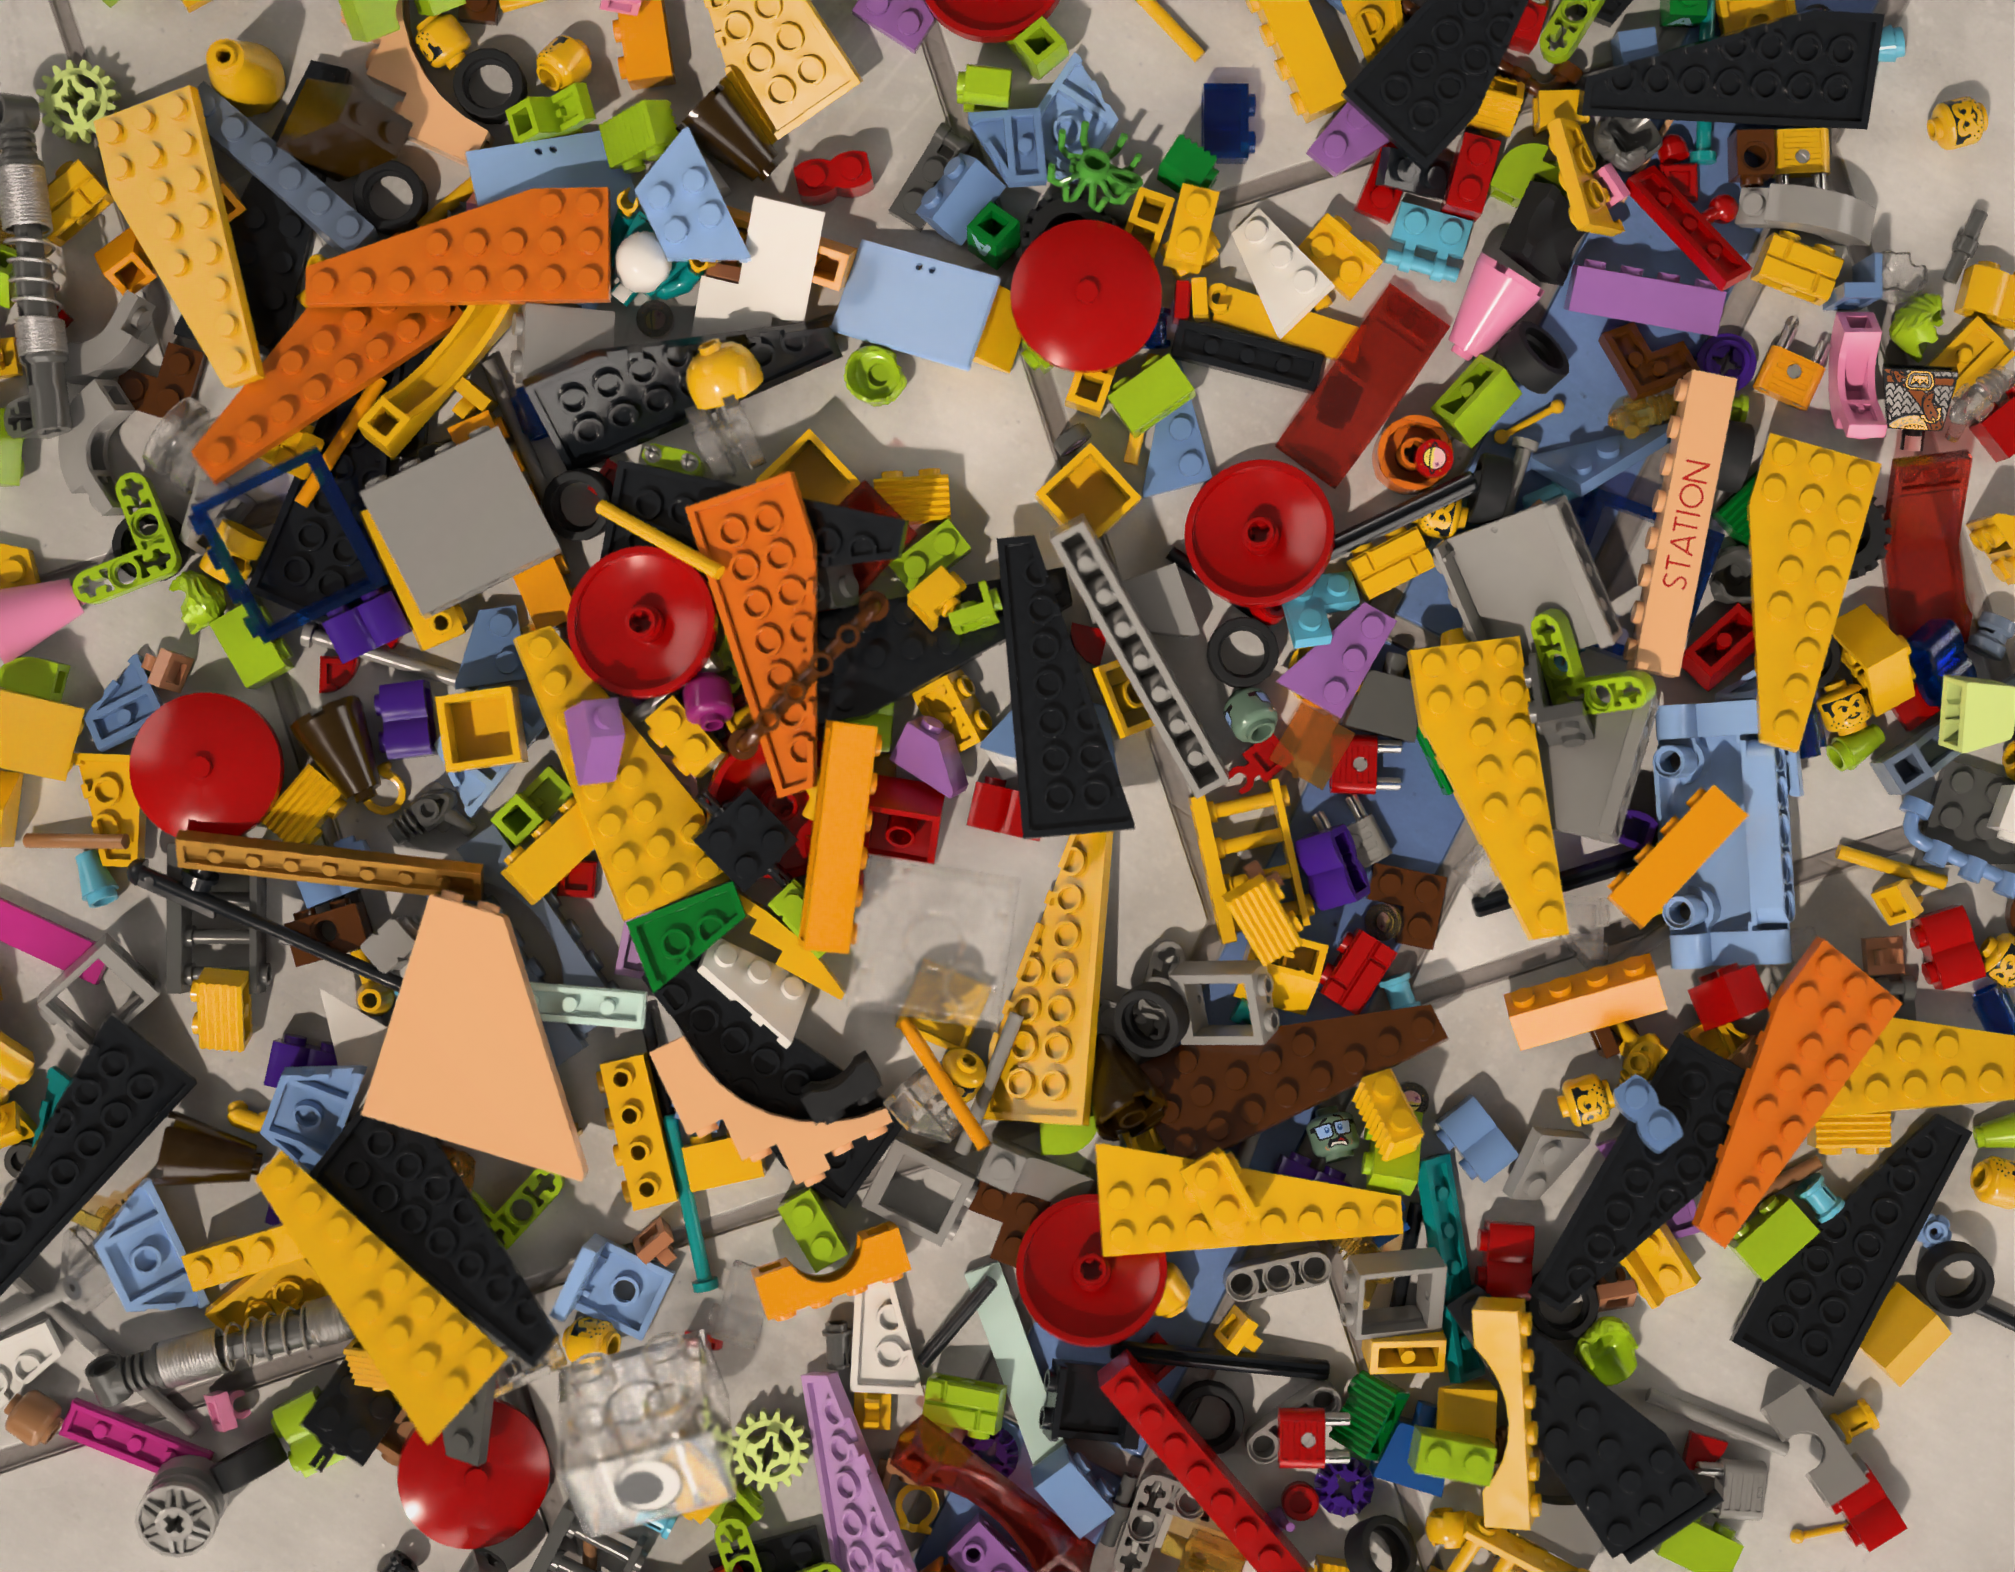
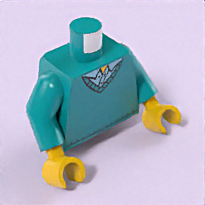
[611,187,717,308]

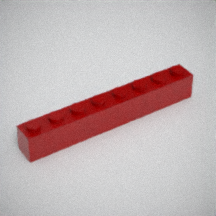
[1097,1349,1315,1572]

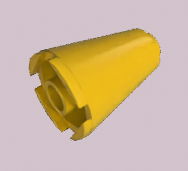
[206,39,286,117]

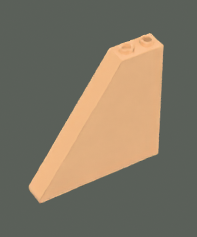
[361,889,589,1182]

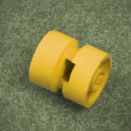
[198,518,267,588]

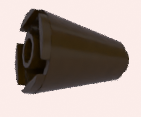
[676,77,778,181]
[289,695,381,804]
[1091,1034,1168,1141]
[154,1110,263,1186]

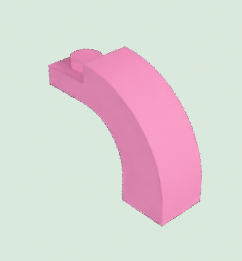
[1829,312,1887,440]

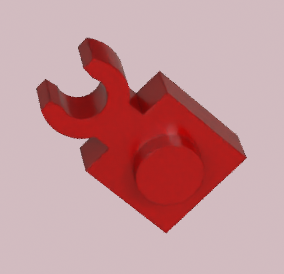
[1228,733,1294,794]

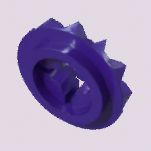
[1697,333,1756,391]
[959,1428,1019,1486]
[1314,1457,1375,1518]

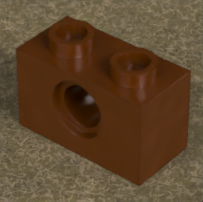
[283,897,373,967]

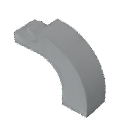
[1735,183,1876,246]
[65,290,156,385]
[58,379,136,516]

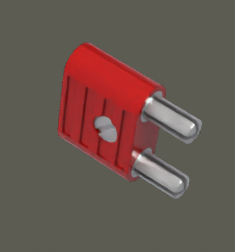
[1329,734,1403,795]
[1278,1408,1351,1468]

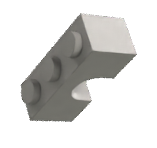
[1760,1383,1869,1508]

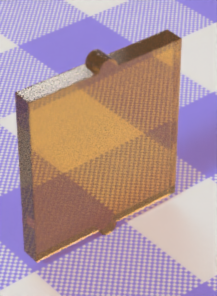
[1269,703,1355,790]

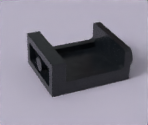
[1039,1358,1140,1450]

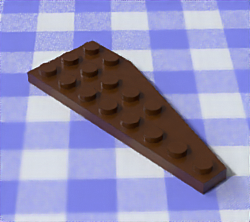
[1139,1004,1449,1159]

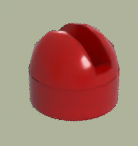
[1657,134,1690,164]

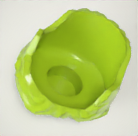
[1889,293,1944,363]
[844,344,907,407]
[169,570,226,635]
[1574,1316,1639,1386]

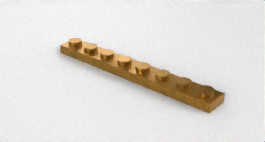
[175,829,484,901]

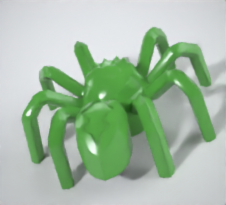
[1047,120,1143,212]

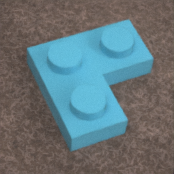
[1282,571,1360,649]

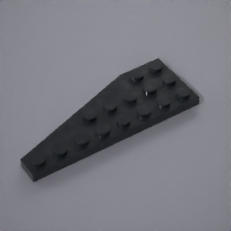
[522,320,843,471]
[817,567,1073,728]
[642,964,910,1209]
[1528,1033,1746,1312]
[309,1103,560,1368]
[1729,1114,1973,1397]
[1444,1283,1707,1559]

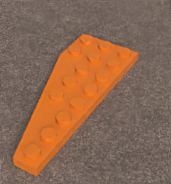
[306,187,611,308]
[191,232,463,486]
[685,472,817,798]
[1691,936,1903,1248]

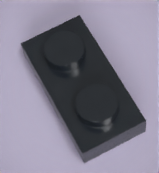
[1375,147,1451,200]

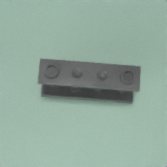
[166,843,272,994]
[530,1497,649,1572]

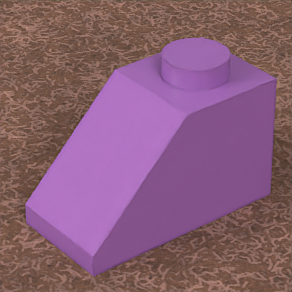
[564,697,625,786]
[889,715,969,799]

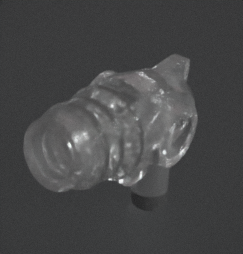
[1945,365,2015,442]

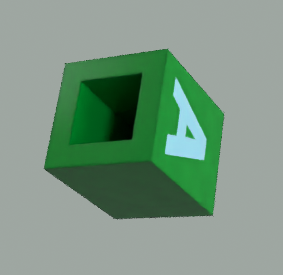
[1659,0,1708,28]
[967,201,1020,271]

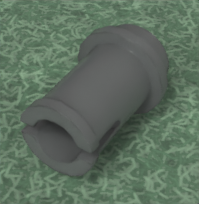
[822,1320,852,1370]

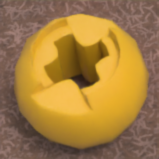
[1425,1507,1467,1549]

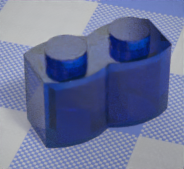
[1201,83,1256,164]
[1906,619,1977,706]

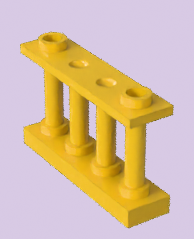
[1188,778,1315,944]
[1426,1510,1590,1572]

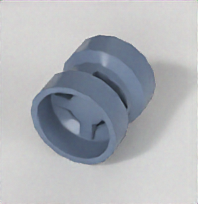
[1966,611,2015,661]

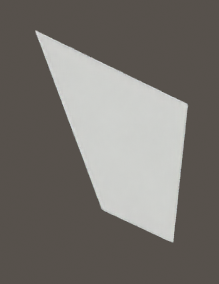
[320,989,388,1119]

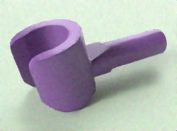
[1267,1506,1295,1532]

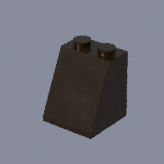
[276,78,413,182]

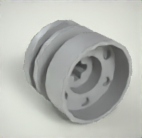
[135,1454,230,1558]

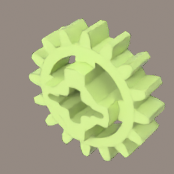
[36,60,121,144]
[728,1408,810,1492]

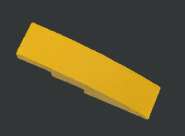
[736,889,847,1000]

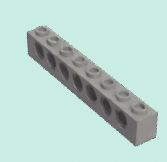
[1050,513,1230,799]

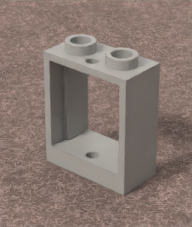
[37,933,161,1050]
[1168,960,1279,1045]
[861,1135,979,1247]
[1340,1247,1447,1340]

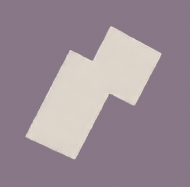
[691,196,825,337]

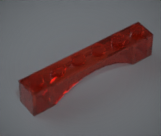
[890,1414,1096,1572]

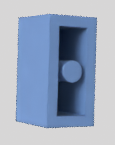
[915,153,1006,246]
[1030,1443,1115,1539]

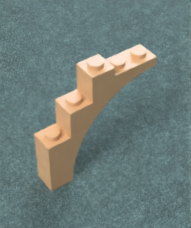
[341,0,495,167]
[649,1035,893,1187]

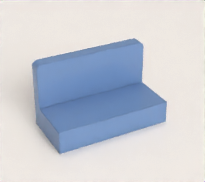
[1823,253,1883,310]

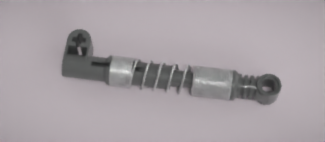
[0,92,73,439]
[85,1295,356,1407]

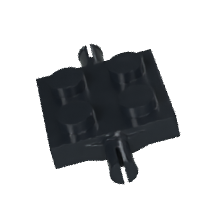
[691,786,798,893]
[299,1360,403,1473]

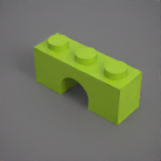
[338,0,466,42]

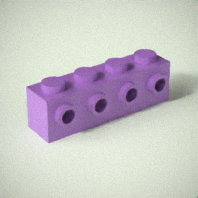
[1564,259,1727,337]
[947,1512,1038,1572]

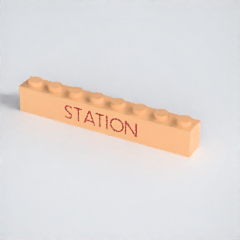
[1623,370,1737,678]

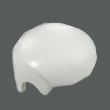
[615,231,672,293]

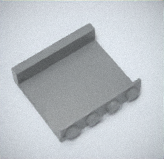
[359,426,562,620]
[1433,494,1623,665]
[1524,663,1660,845]

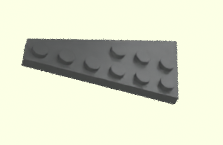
[1911,761,2015,866]

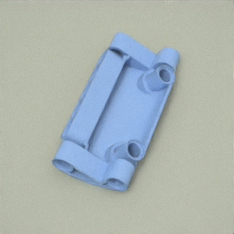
[1653,699,1795,969]

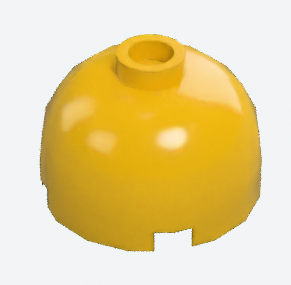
[686,338,764,410]

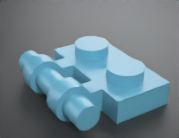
[1384,201,1473,283]

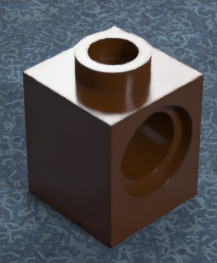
[1727,129,1775,188]

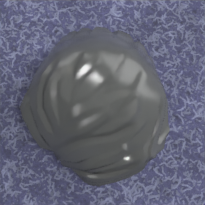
[1593,117,1662,172]
[1709,545,1752,607]

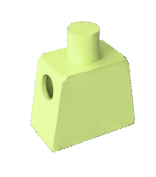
[1938,675,2015,753]

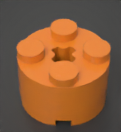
[1372,415,1453,495]

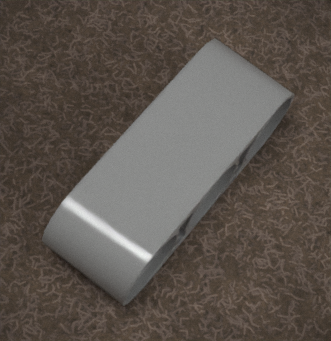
[1223,1246,1332,1302]
[1244,1380,1342,1464]

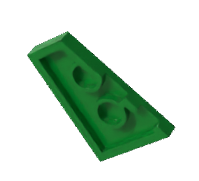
[626,881,747,993]

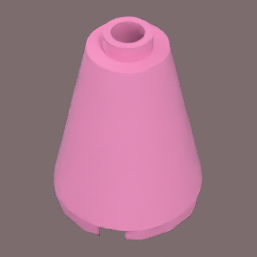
[1448,252,1545,362]
[0,578,87,664]

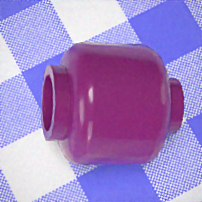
[683,672,734,731]

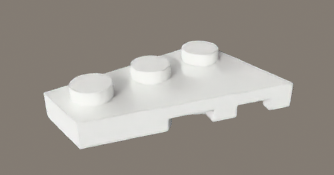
[1232,207,1335,339]
[697,938,812,1049]
[850,1280,925,1396]
[0,1317,65,1408]

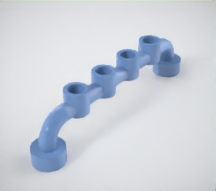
[1899,795,2015,899]

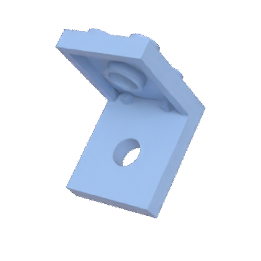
[549,1233,676,1341]

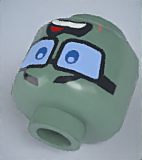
[1223,688,1279,743]
[1306,1106,1360,1164]

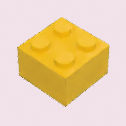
[755,428,863,507]
[1035,442,1142,540]
[435,686,529,773]

